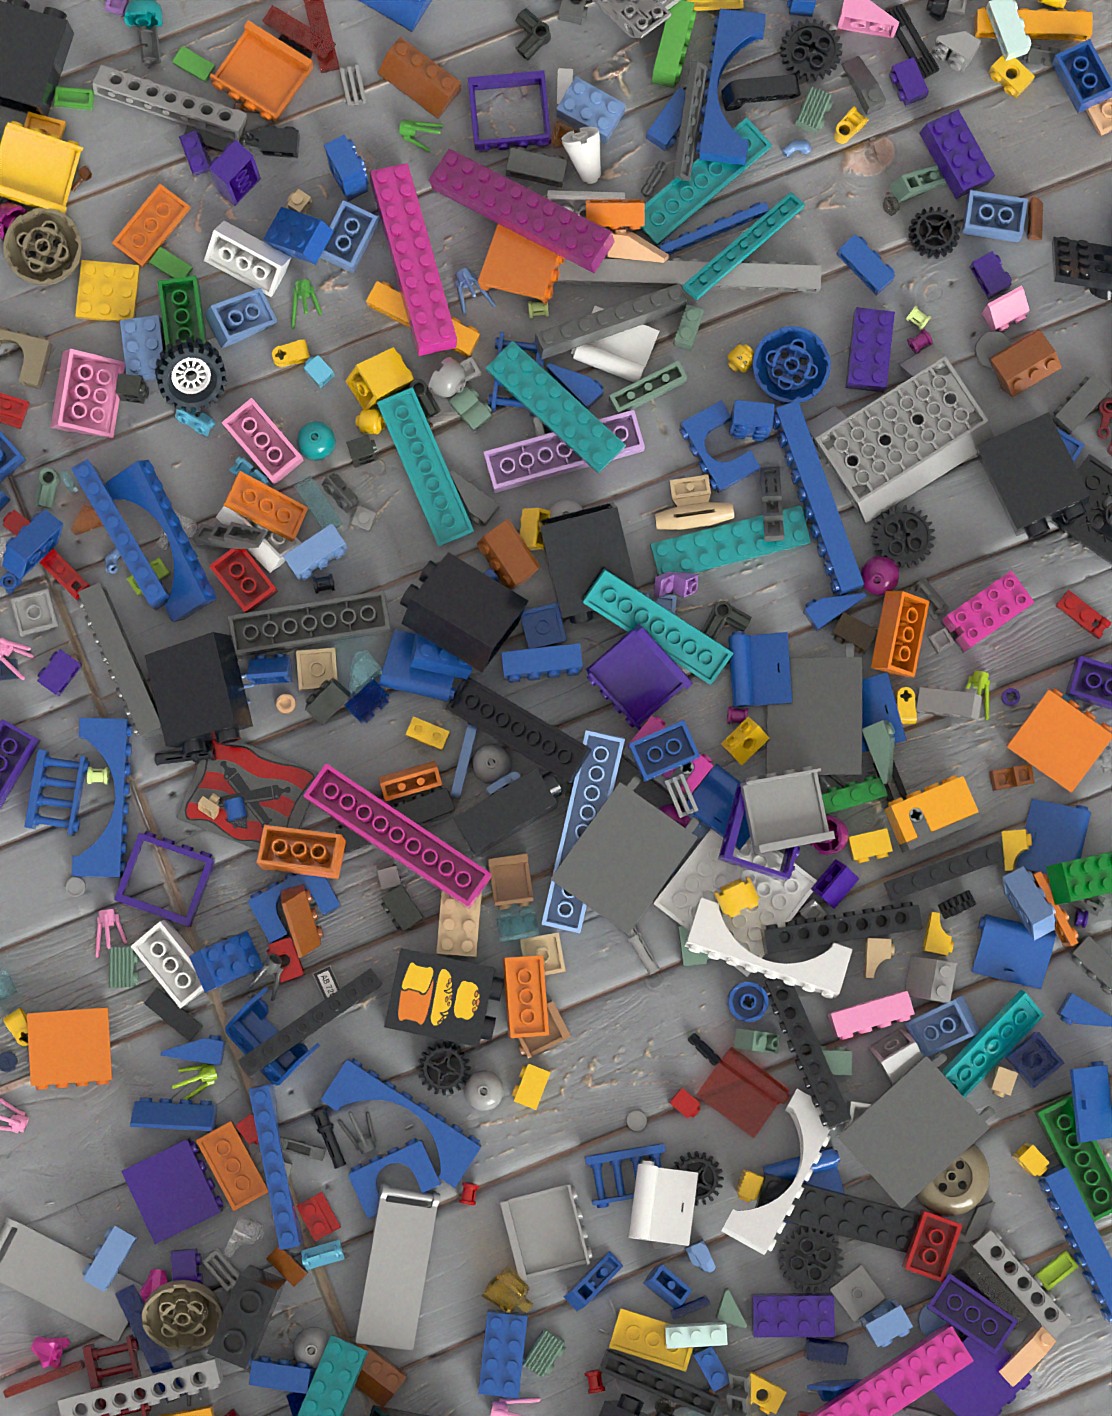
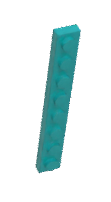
[683,192,805,301]

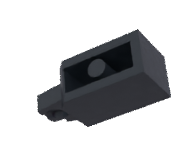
[245,125,300,158]

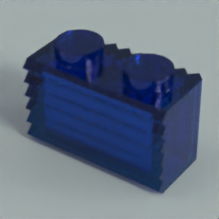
[344,679,390,724]
[804,1337,849,1366]

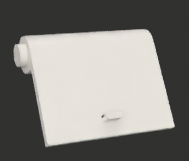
[571,306,660,383]
[628,1161,698,1246]

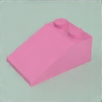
[837,0,899,39]

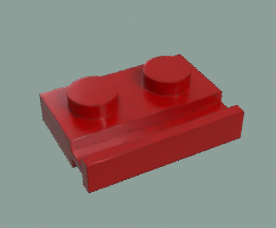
[0,393,30,429]
[296,1191,341,1241]

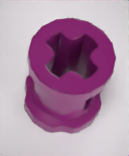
[907,329,933,354]
[727,706,748,724]

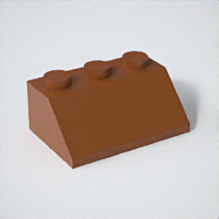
[989,329,1062,397]
[477,519,541,590]
[281,884,324,958]
[354,1343,408,1407]

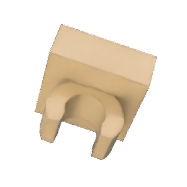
[198,793,220,819]

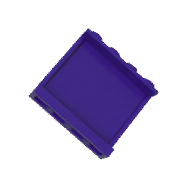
[586,623,693,730]
[121,1138,224,1244]
[932,1335,1032,1416]

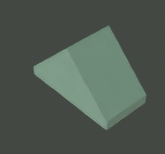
[716,1288,747,1328]

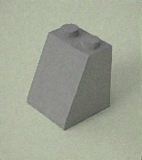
[905,956,957,1003]
[868,1027,923,1086]

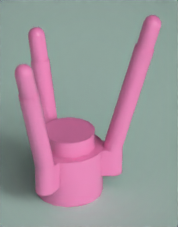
[0,638,34,680]
[95,909,127,958]
[0,1098,29,1133]
[491,1398,541,1416]

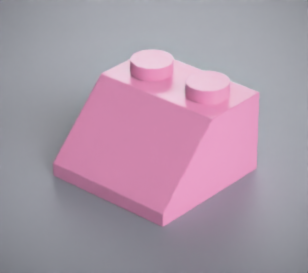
[981,285,1030,332]

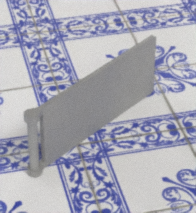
[355,1184,440,1350]
[0,1216,143,1341]

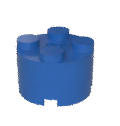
[727,982,769,1022]

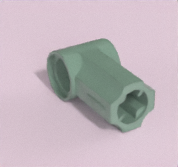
[35,468,60,509]

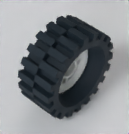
[155,337,227,412]

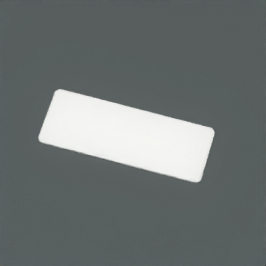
[557,68,573,104]

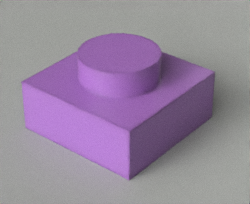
[104,0,129,17]

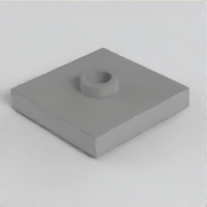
[10,588,59,637]
[829,1264,886,1322]

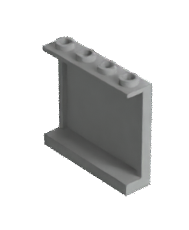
[740,766,835,854]
[500,1183,593,1282]

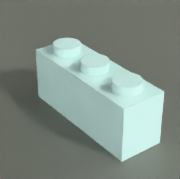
[985,0,1031,61]
[664,1321,728,1349]

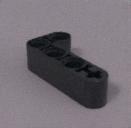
[721,75,801,111]

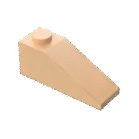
[607,228,669,263]
[999,1326,1056,1387]

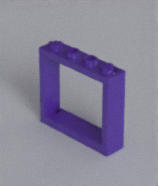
[468,70,551,152]
[718,782,800,881]
[114,831,216,927]

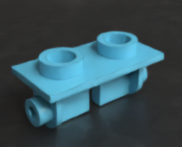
[175,406,216,437]
[229,456,270,486]
[301,1240,345,1270]

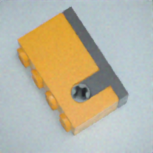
[884,775,982,853]

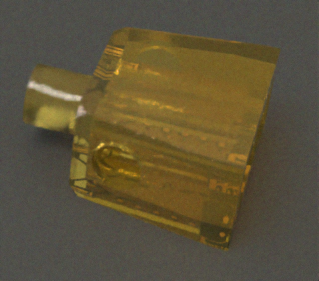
[482,1267,533,1313]

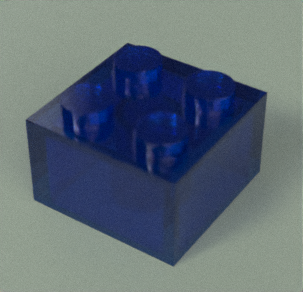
[1005,1031,1064,1089]

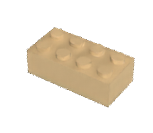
[437,891,482,957]

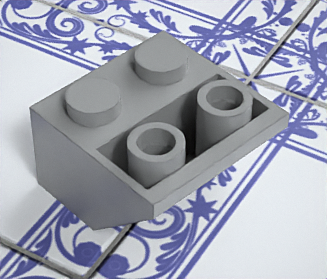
[931,31,981,73]

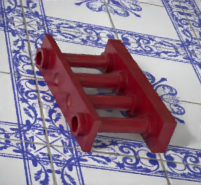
[82,1334,151,1416]

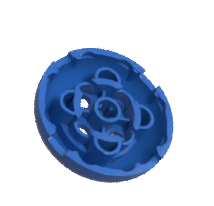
[753,326,831,404]

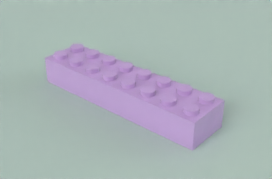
[483,410,645,493]

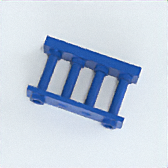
[488,332,544,417]
[24,749,90,835]
[585,1143,665,1208]

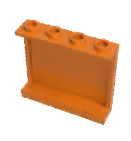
[210,20,314,123]
[478,224,565,305]
[1006,688,1112,793]
[27,1007,113,1090]

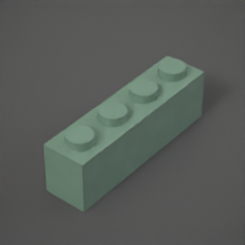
[608,360,687,415]

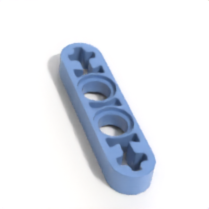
[450,723,477,799]

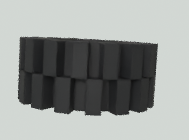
[937,890,976,920]

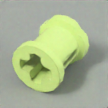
[528,301,549,318]
[906,306,931,331]
[87,767,110,785]

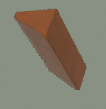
[1027,197,1043,240]
[266,1246,308,1287]

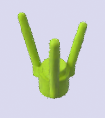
[963,671,990,720]
[172,1063,218,1099]

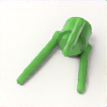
[399,119,443,152]
[291,279,322,329]

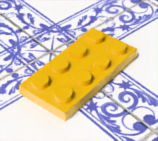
[609,1308,693,1372]

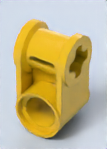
[833,106,869,144]
[272,340,310,367]
[895,687,917,725]
[3,1007,28,1046]

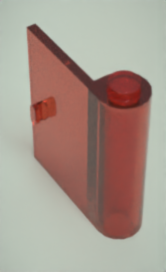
[696,1046,790,1138]

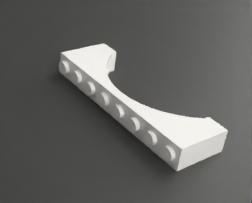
[685,898,852,999]
[721,1089,836,1255]

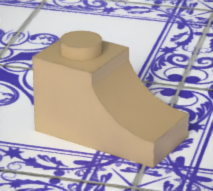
[864,938,895,978]

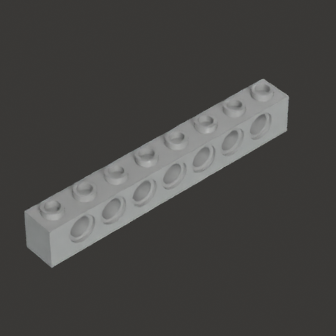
[93,65,247,142]
[57,1357,224,1416]

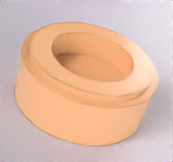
[276,694,296,714]

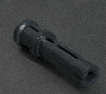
[155,743,216,766]
[310,1107,346,1169]

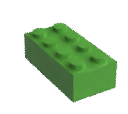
[652,0,697,88]

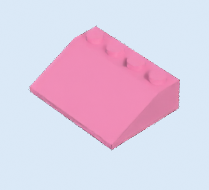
[50,349,125,438]

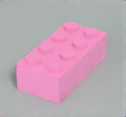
[222,398,304,485]
[827,991,915,1040]

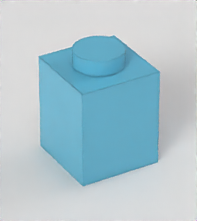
[303,355,335,389]

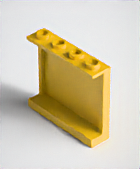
[0,121,83,214]

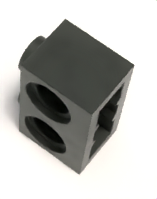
[115,373,149,404]
[346,435,379,468]

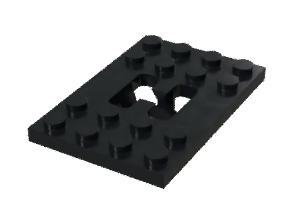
[1052,237,1112,300]
[1050,454,1112,564]

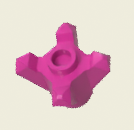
[139,1269,168,1302]
[31,1336,70,1368]

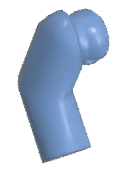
[781,140,811,157]
[105,547,121,574]

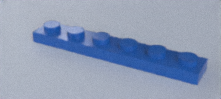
[659,202,769,255]

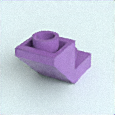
[653,572,699,598]

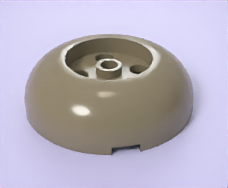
[3,208,82,286]
[916,1144,990,1216]
[142,1280,223,1351]

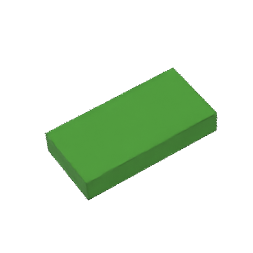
[172,46,215,83]
[53,86,95,110]
[149,247,193,278]

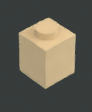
[989,1066,1018,1098]

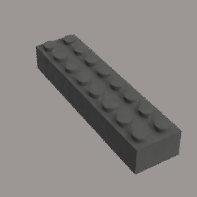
[77,582,163,740]
[228,590,391,657]

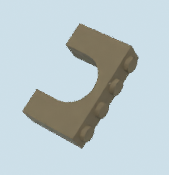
[0,326,53,390]

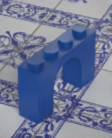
[679,400,760,493]
[247,873,341,943]
[348,1138,441,1219]

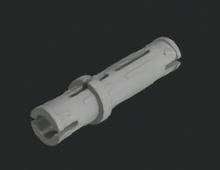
[626,926,660,975]

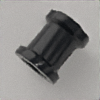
[313,573,335,594]

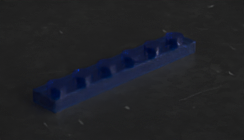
[115,1284,186,1404]

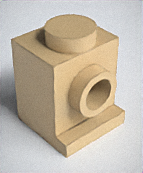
[286,189,313,214]

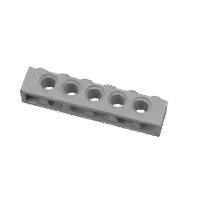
[970,1228,1072,1338]

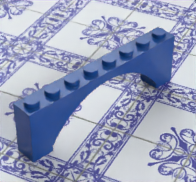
[696,9,766,165]
[71,459,170,610]
[105,460,217,622]
[72,717,133,878]
[321,1058,481,1188]
[249,1083,304,1250]

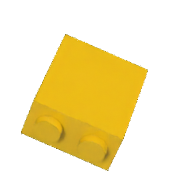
[345,347,414,409]

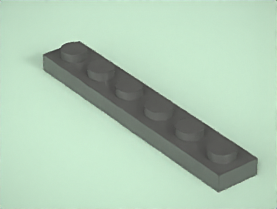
[673,61,707,181]

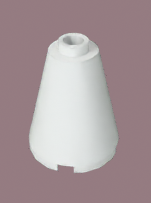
[562,127,601,184]

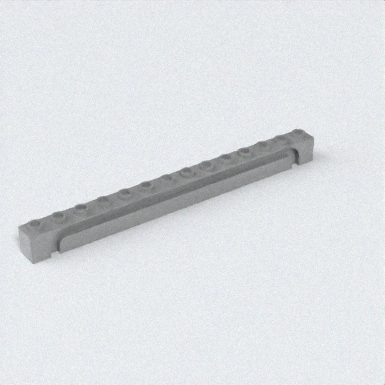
[554,258,821,293]

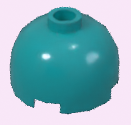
[124,0,163,30]
[297,421,336,461]

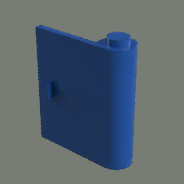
[379,629,456,702]
[728,631,792,707]
[862,672,907,753]
[683,764,750,851]
[1016,799,1091,874]
[971,914,1056,989]
[1070,1061,1112,1143]
[763,1147,845,1224]

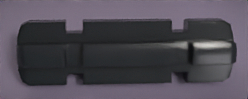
[278,34,312,59]
[688,1033,721,1066]

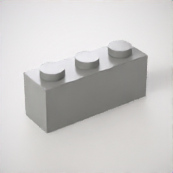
[916,685,982,720]

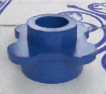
[0,571,22,594]

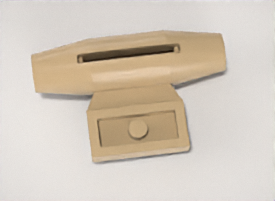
[655,475,734,530]

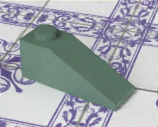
[889,165,946,203]
[862,720,895,784]

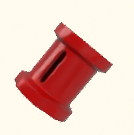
[459,1182,480,1205]
[584,1369,606,1394]

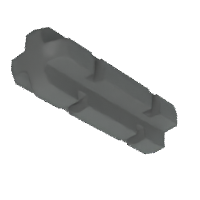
[641,160,667,197]

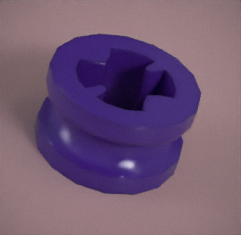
[1001,688,1020,706]
[1074,909,1089,928]

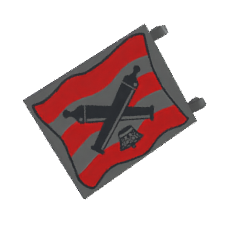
[177,739,319,851]

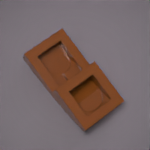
[989,764,1035,791]

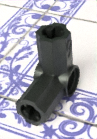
[515,8,551,60]
[391,379,441,419]
[701,601,752,640]

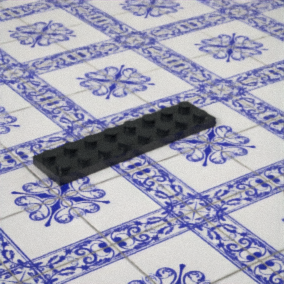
[445,677,592,783]
[755,1173,919,1253]

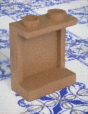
[488,854,534,910]
[518,1001,571,1058]

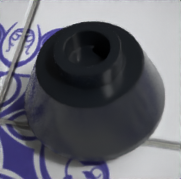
[926,0,949,22]

